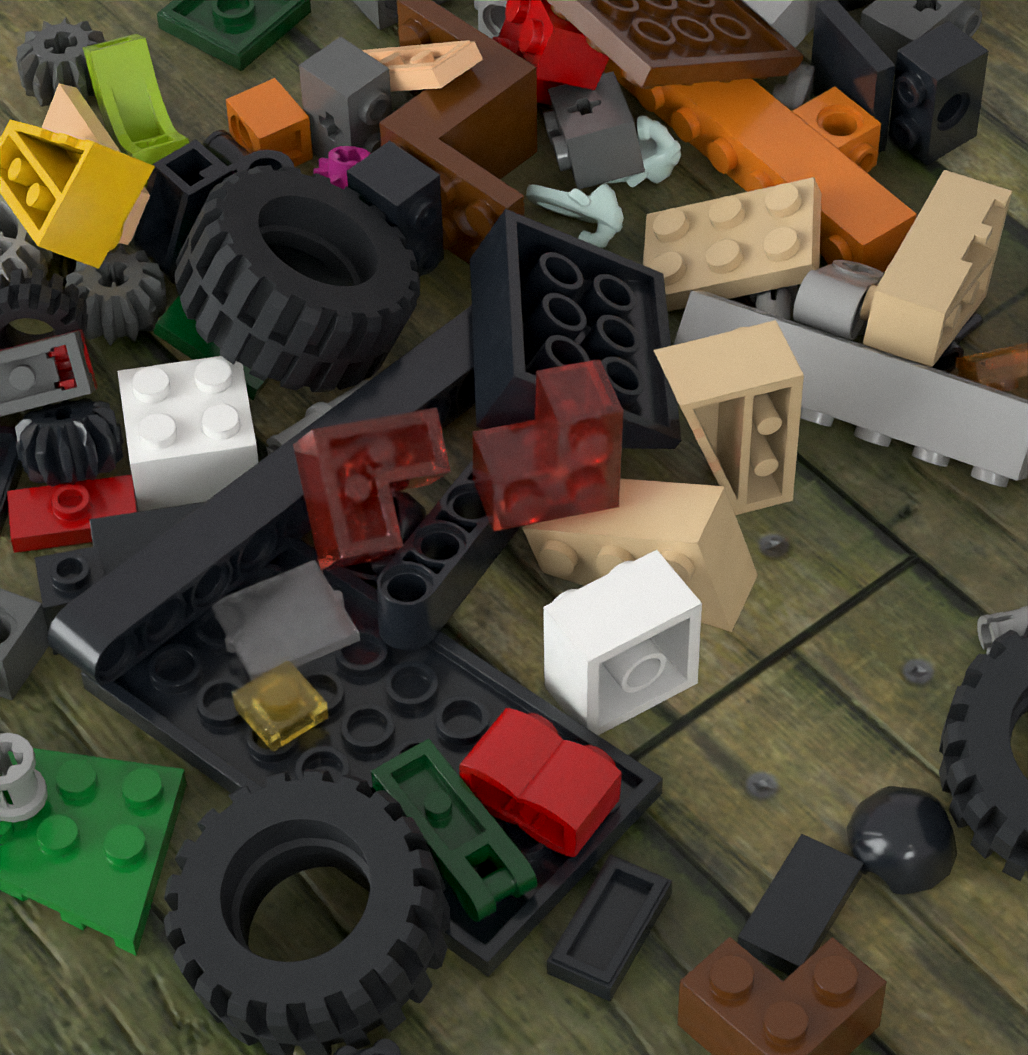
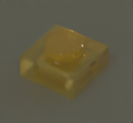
[233,660,328,752]

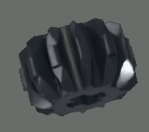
[15,397,124,487]

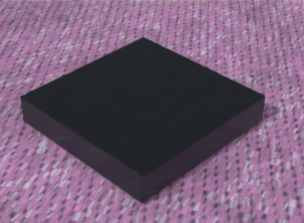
[809,0,895,153]

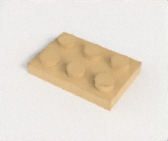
[643,177,821,311]

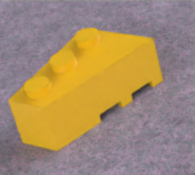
[0,119,155,269]

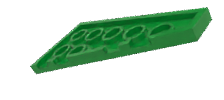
[0,748,187,956]

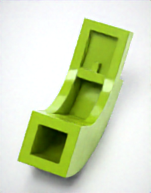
[82,34,189,188]

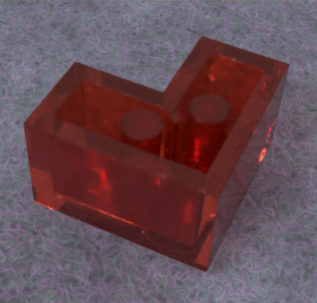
[473,359,623,531]
[293,408,451,571]

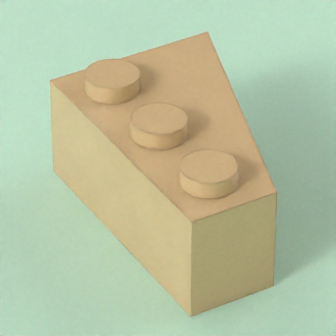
[860,170,1012,367]
[654,320,804,515]
[523,474,758,632]

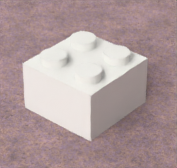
[117,356,259,512]
[543,550,702,735]

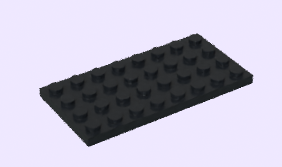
[81,539,663,977]

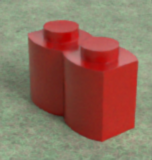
[459,708,622,857]

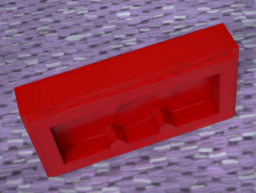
[7,474,137,553]

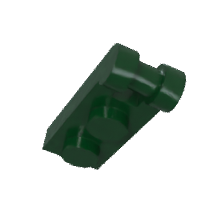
[371,738,538,922]

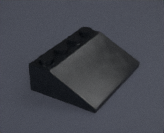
[470,209,682,449]

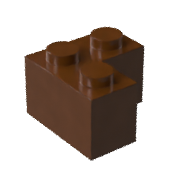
[677,937,887,1055]

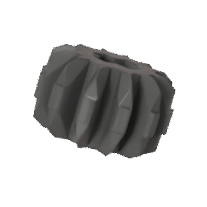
[16,17,106,107]
[65,245,168,346]

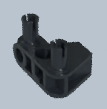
[134,130,294,285]

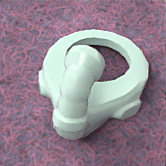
[606,116,681,187]
[526,183,624,248]

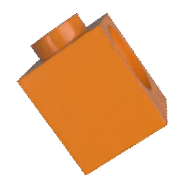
[226,78,313,167]
[792,86,881,173]

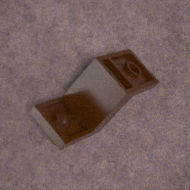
[379,0,538,265]

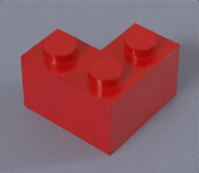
[492,0,609,105]

